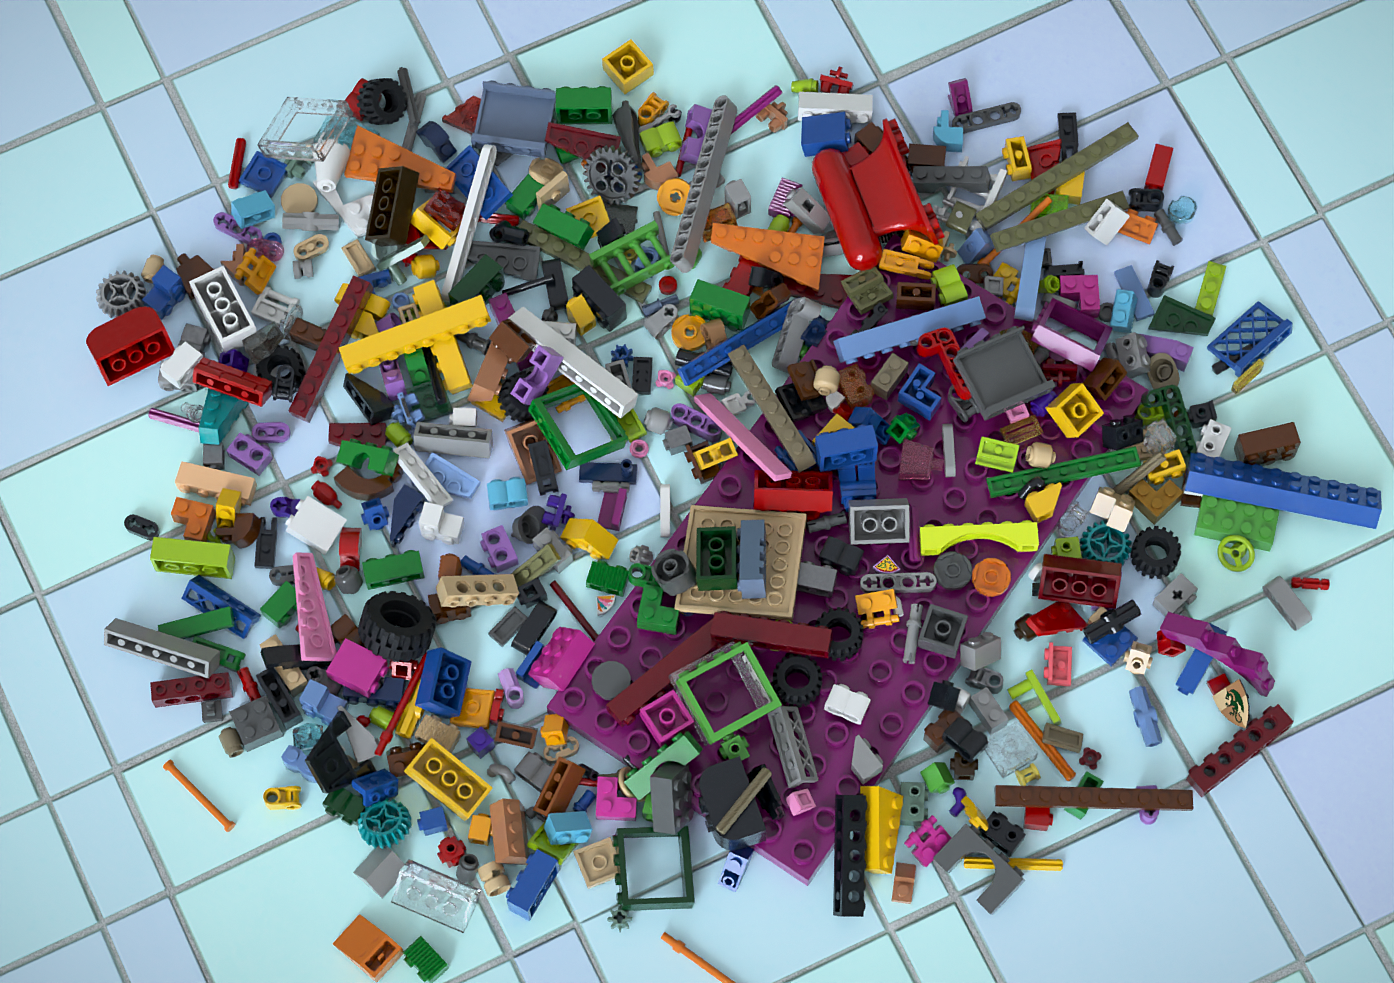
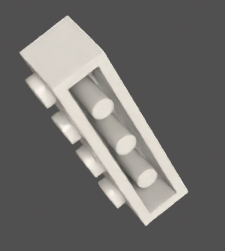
[798,92,873,124]

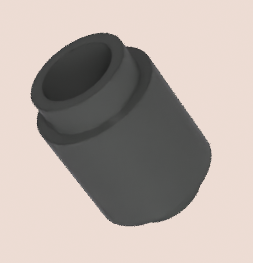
[703,374,732,396]
[456,854,479,883]

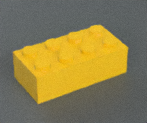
[404,737,493,821]

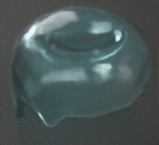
[1167,196,1198,224]

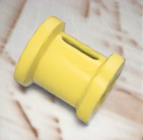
[1015,763,1041,786]

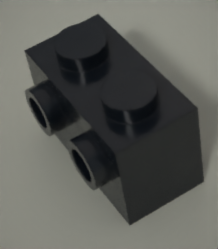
[1102,415,1144,450]
[979,811,1026,857]

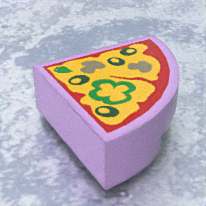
[873,555,900,574]

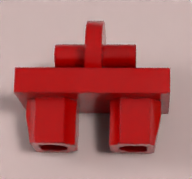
[820,66,854,94]

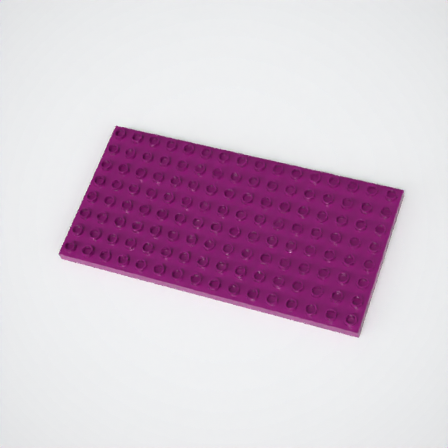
[546,234,1149,886]

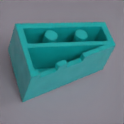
[198,388,248,445]

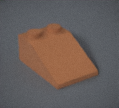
[504,418,562,485]

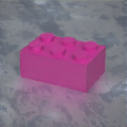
[528,627,595,691]

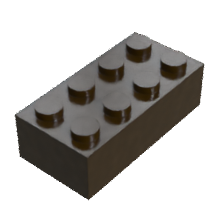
[365,166,419,247]

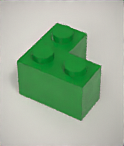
[637,584,680,635]

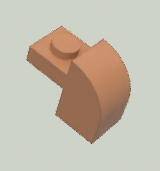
[642,153,679,190]

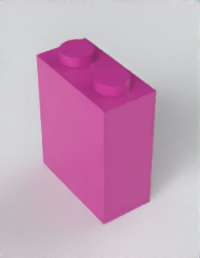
[326,638,389,698]

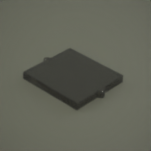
[605,203,638,235]

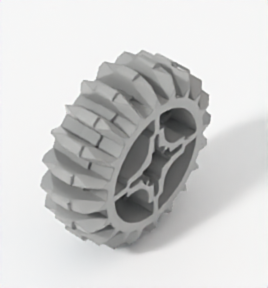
[96,270,147,318]

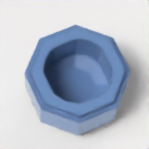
[392,292,410,311]

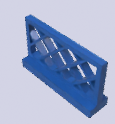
[1207,301,1293,379]

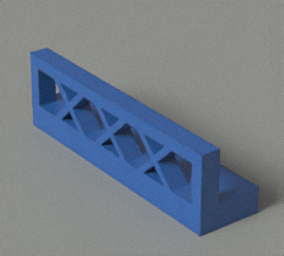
[181,575,261,639]

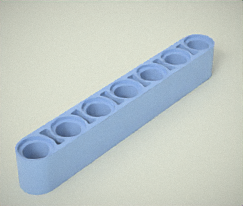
[1014,237,1046,322]

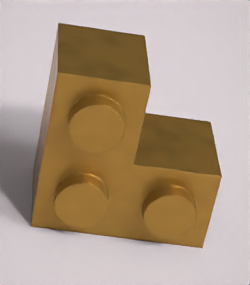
[1128,479,1184,525]

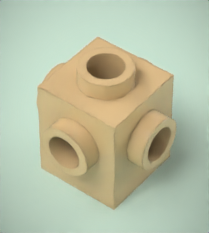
[1123,641,1153,675]

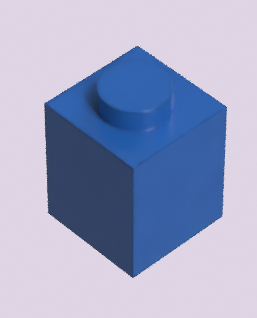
[417,806,448,836]

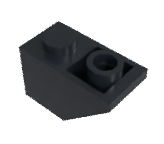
[596,218,626,248]

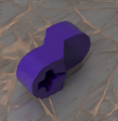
[270,497,301,518]

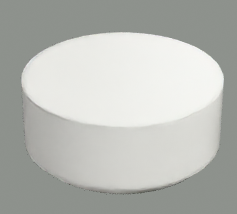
[1029,562,1042,582]

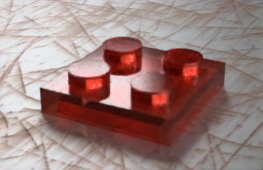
[423,187,466,231]

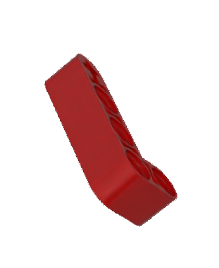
[916,327,972,400]

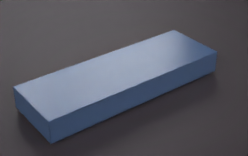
[1114,265,1155,321]

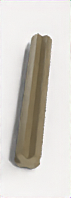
[1113,451,1166,495]
[716,767,772,834]

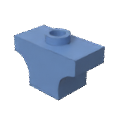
[957,228,995,264]

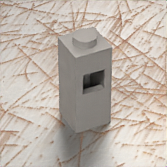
[783,187,831,234]

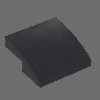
[775,383,828,423]

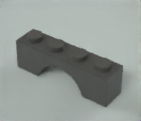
[912,166,991,193]

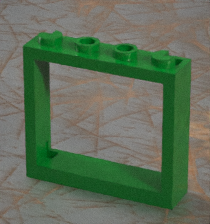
[528,384,628,471]

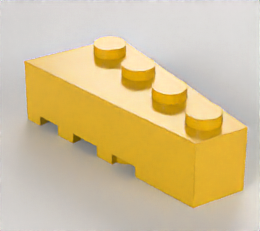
[860,786,903,874]

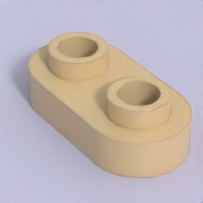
[293,234,329,262]

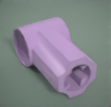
[497,668,524,709]

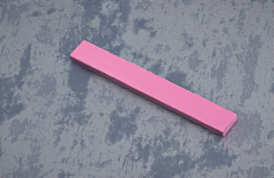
[694,393,792,481]

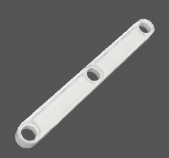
[441,144,497,302]

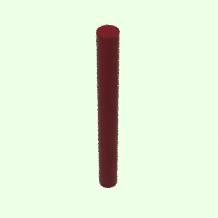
[550,580,599,641]

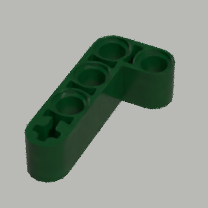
[1141,385,1197,458]

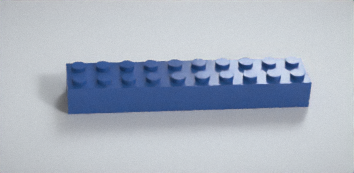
[1185,453,1382,529]

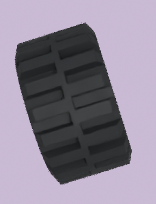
[357,78,408,125]
[256,345,306,396]
[498,371,549,422]
[1130,526,1181,579]
[815,607,864,661]
[772,654,822,708]

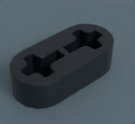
[124,514,160,541]

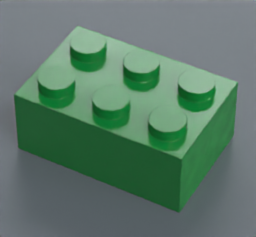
[556,86,612,125]
[689,279,751,331]

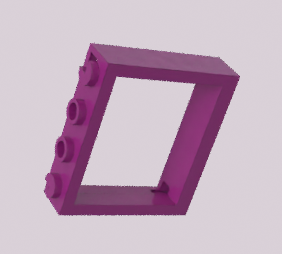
[1031,297,1113,371]

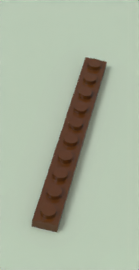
[994,785,1194,811]

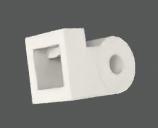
[955,686,971,715]

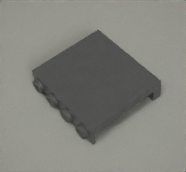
[953,326,1055,420]

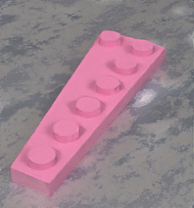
[293,552,337,661]

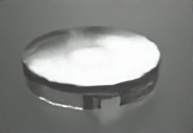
[278,303,303,341]

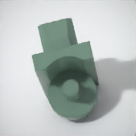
[283,143,314,179]

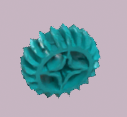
[1079,520,1132,566]
[358,798,412,849]

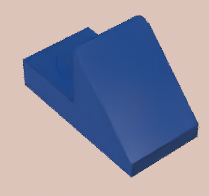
[358,269,392,295]

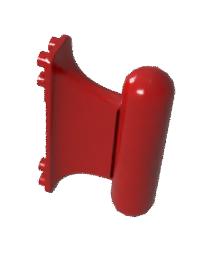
[812,118,945,271]

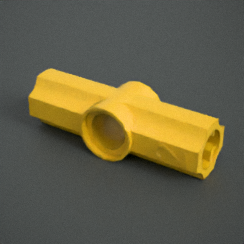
[395,679,425,739]

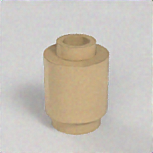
[141,254,164,284]

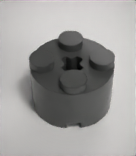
[651,549,696,596]

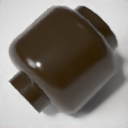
[1013,613,1037,642]

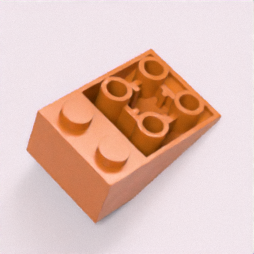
[332,914,403,983]

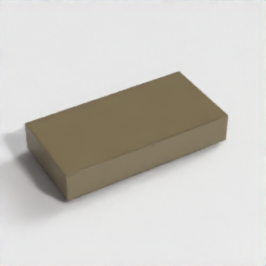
[1042,722,1084,753]

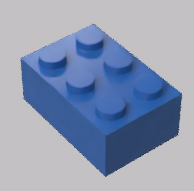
[815,424,878,472]
[415,647,472,719]
[506,849,560,921]

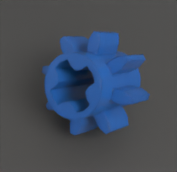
[611,344,634,367]

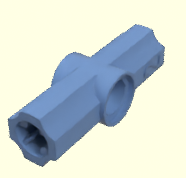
[1129,686,1163,747]

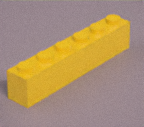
[412,280,473,395]

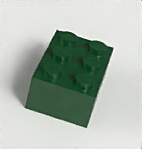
[448,254,505,306]
[696,526,738,591]

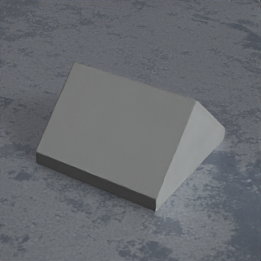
[353,846,409,899]

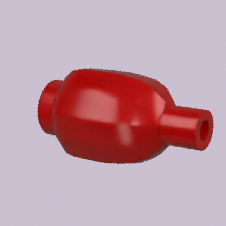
[311,480,343,510]

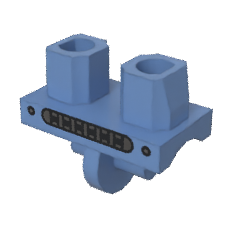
[391,392,425,430]

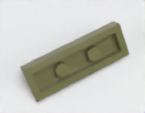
[511,543,562,587]

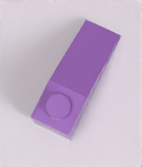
[1140,334,1194,372]

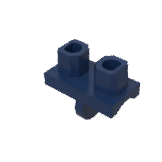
[800,315,830,348]

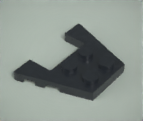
[305,711,377,794]

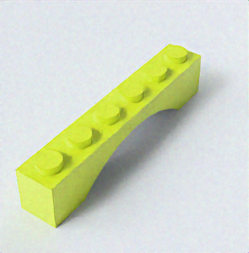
[919,520,1039,556]

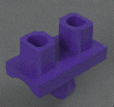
[541,493,575,531]

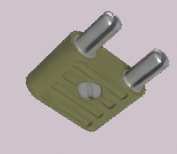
[936,197,977,235]

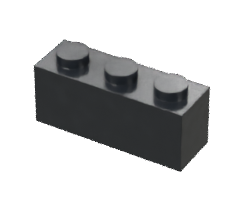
[256,667,304,731]

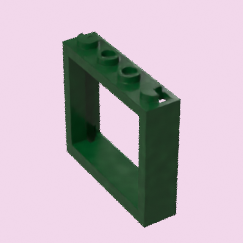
[612,826,695,911]

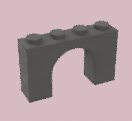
[933,824,1026,915]

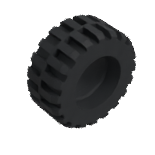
[358,591,436,662]

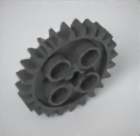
[583,145,642,205]

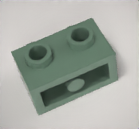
[900,782,929,826]

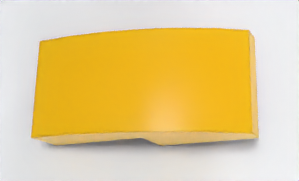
[960,795,988,831]

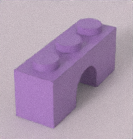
[679,104,712,165]
[511,345,564,405]

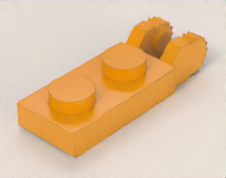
[879,249,934,280]

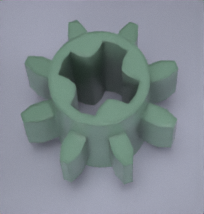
[607,906,632,933]

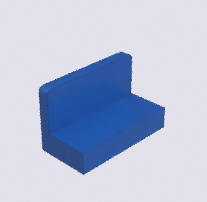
[516,641,544,689]

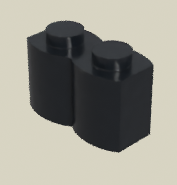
[819,536,864,576]
[942,717,989,763]

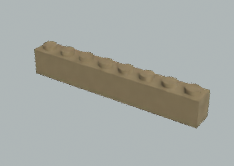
[728,345,816,473]

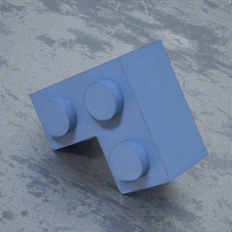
[299,679,349,726]

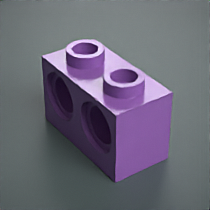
[226,432,273,476]
[480,525,519,573]

